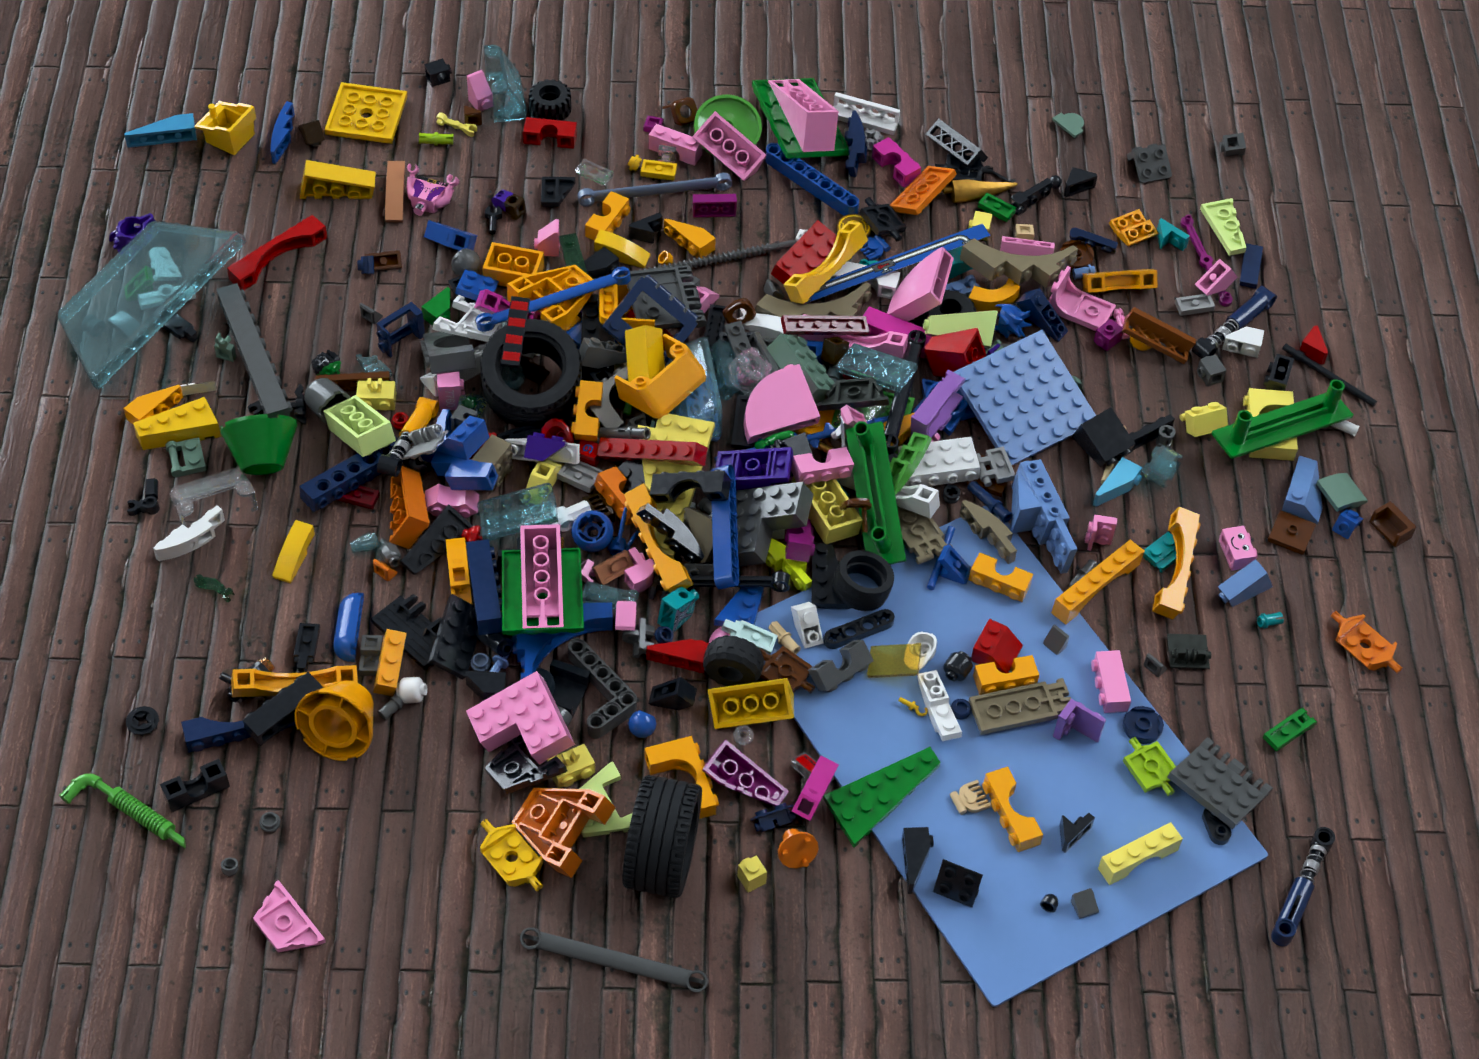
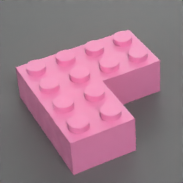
[466,671,575,765]

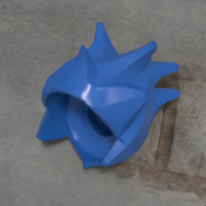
[994,304,1032,338]

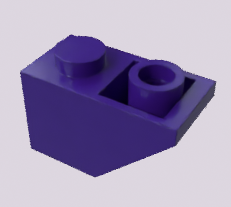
[524,432,568,461]

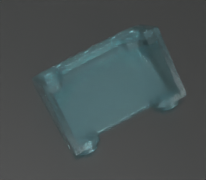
[484,45,527,123]

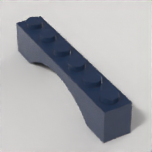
[181,717,296,753]

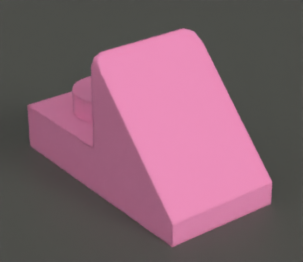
[615,601,637,631]

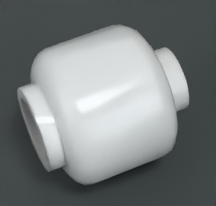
[396,677,428,703]

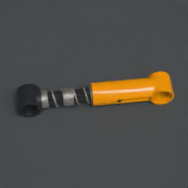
[377,397,439,477]

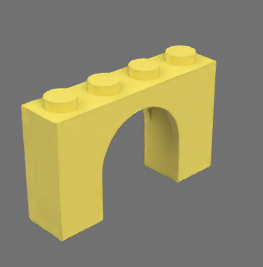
[1243,388,1298,461]

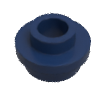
[654,626,674,644]

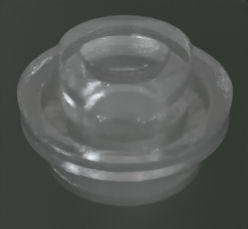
[733,725,754,745]

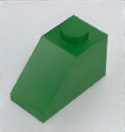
[421,287,451,326]

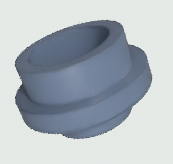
[471,653,491,671]

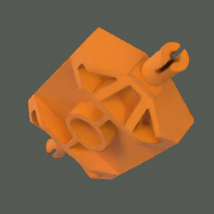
[1331,611,1403,674]

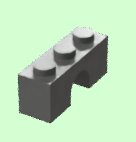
[808,640,874,692]

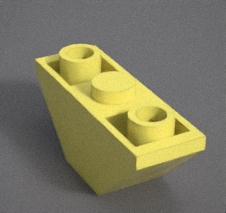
[523,459,564,508]

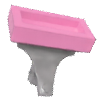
[831,405,867,447]

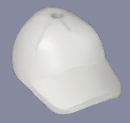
[904,632,937,671]

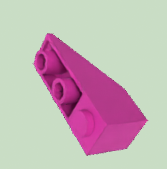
[792,755,839,821]

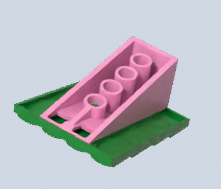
[752,78,849,159]
[502,524,584,635]

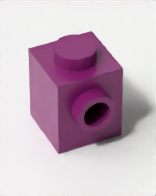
[1094,319,1123,351]

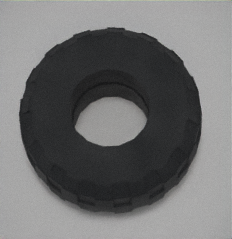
[922,290,976,324]
[703,636,764,687]

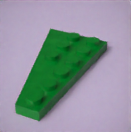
[823,747,941,848]

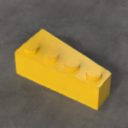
[300,160,376,199]
[133,397,221,450]

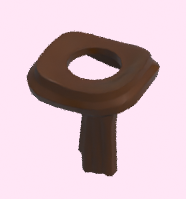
[662,97,698,126]
[722,298,756,324]
[840,498,872,532]

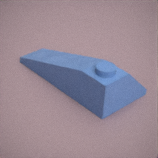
[1282,455,1323,524]

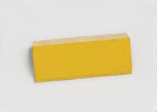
[625,325,665,382]
[708,678,794,729]

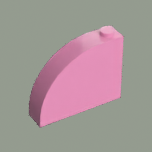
[887,247,954,322]
[744,364,820,444]

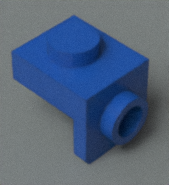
[1332,509,1363,539]

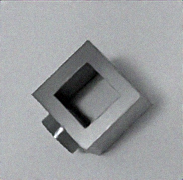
[1197,355,1226,387]

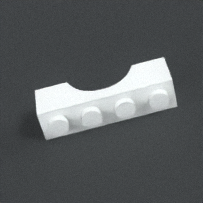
[831,261,900,299]

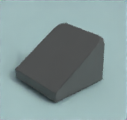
[359,303,383,324]
[1043,624,1069,655]
[1144,653,1167,677]
[1071,888,1099,919]

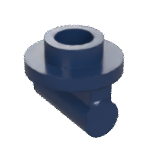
[357,256,374,275]

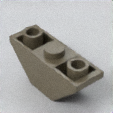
[684,507,713,563]

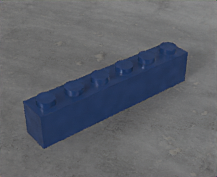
[466,539,502,635]

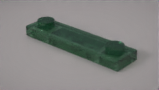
[559,233,587,274]

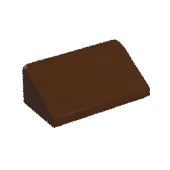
[364,250,402,271]

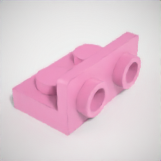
[1085,515,1117,551]

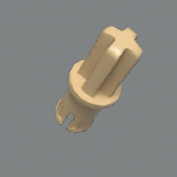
[768,621,801,655]

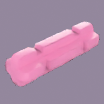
[1113,308,1130,340]

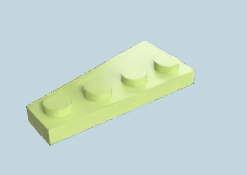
[1200,198,1246,256]

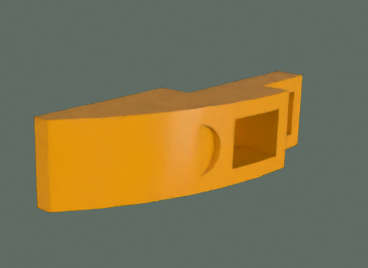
[446,537,472,604]

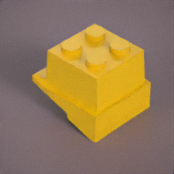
[194,101,256,155]

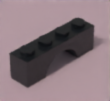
[649,469,731,503]

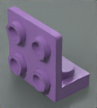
[1053,699,1106,742]

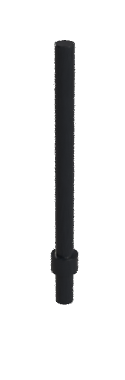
[1282,344,1377,407]

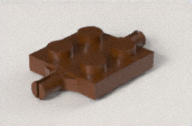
[760,646,815,694]

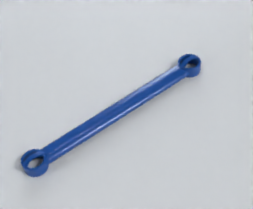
[475,267,631,332]

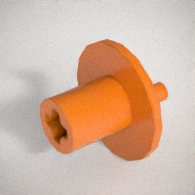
[778,828,819,868]

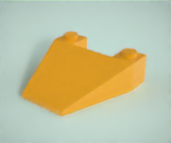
[507,265,594,331]

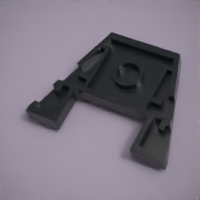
[485,735,568,795]

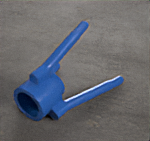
[608,507,639,556]

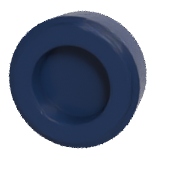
[951,699,971,720]

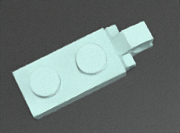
[721,619,778,655]

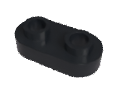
[1202,808,1231,845]

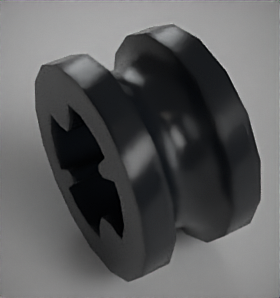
[943,485,961,504]

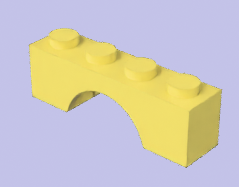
[1098,822,1183,885]

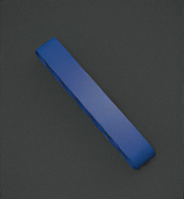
[765,143,859,216]
[711,464,739,590]

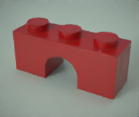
[523,117,577,149]

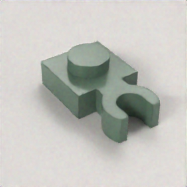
[214,333,237,362]

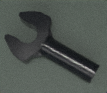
[485,206,502,235]

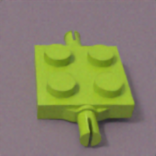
[1123,737,1176,796]

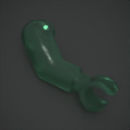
[193,574,235,602]

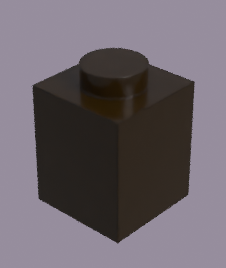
[821,337,849,367]

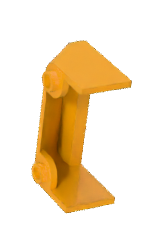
[599,284,655,345]
[614,334,706,419]

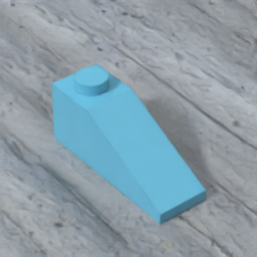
[1093,457,1142,507]

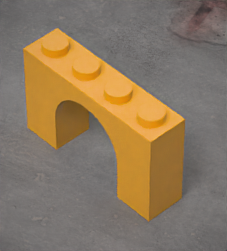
[645,736,719,819]

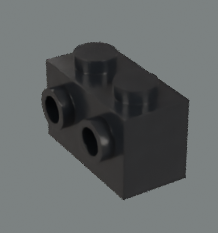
[1263,354,1294,391]

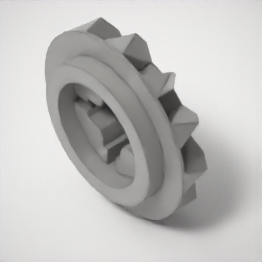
[864,128,883,150]

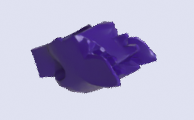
[109,213,158,264]

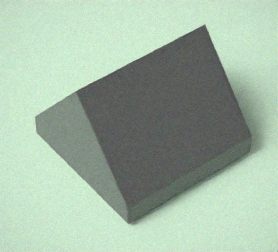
[763,279,785,299]

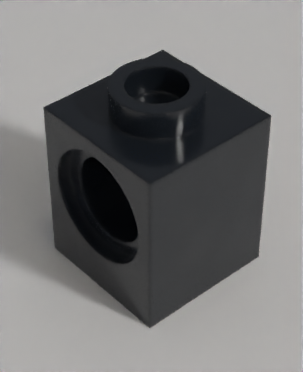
[424,58,452,87]

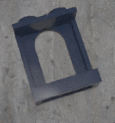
[376,302,425,358]

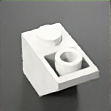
[1222,326,1264,358]
[791,602,824,648]

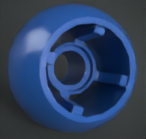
[571,510,614,552]

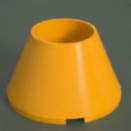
[295,680,374,761]

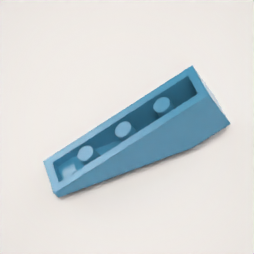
[124,113,197,148]

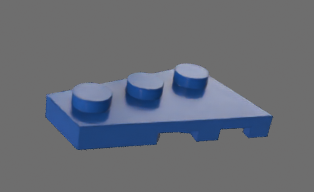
[714,587,765,626]

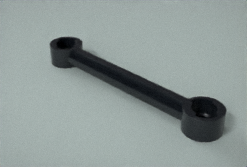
[686,571,791,592]

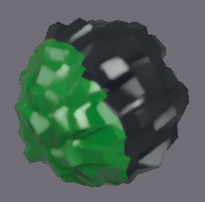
[311,350,341,375]

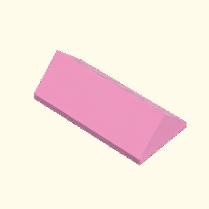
[692,111,767,181]

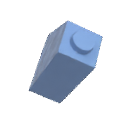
[1218,559,1273,607]

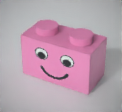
[1219,526,1257,571]

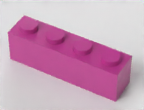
[863,306,932,359]

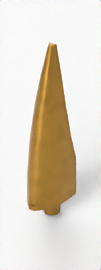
[942,179,1018,203]

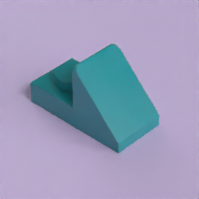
[1157,218,1190,251]

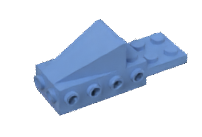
[1010,459,1077,574]

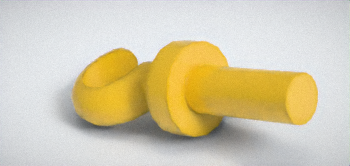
[898,697,928,717]

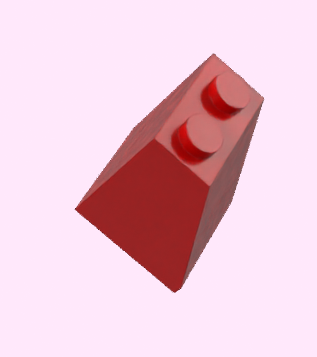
[924,328,987,377]

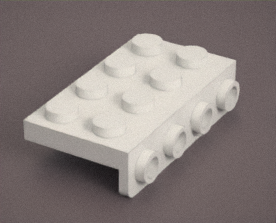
[898,437,980,486]

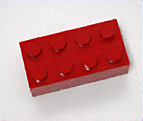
[771,220,837,284]

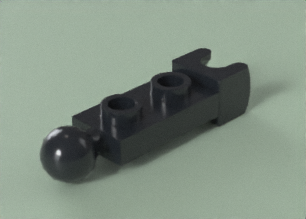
[1010,175,1062,215]

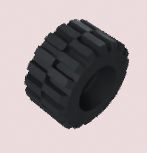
[529,79,571,121]

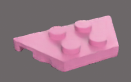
[253,880,325,953]

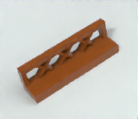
[1122,307,1196,364]

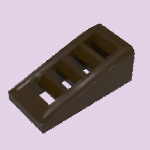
[582,492,615,526]

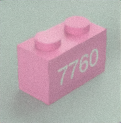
[437,371,465,411]

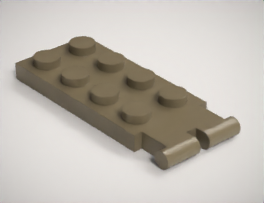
[897,506,953,565]
[968,678,1071,735]

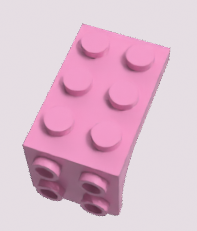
[1049,266,1116,331]

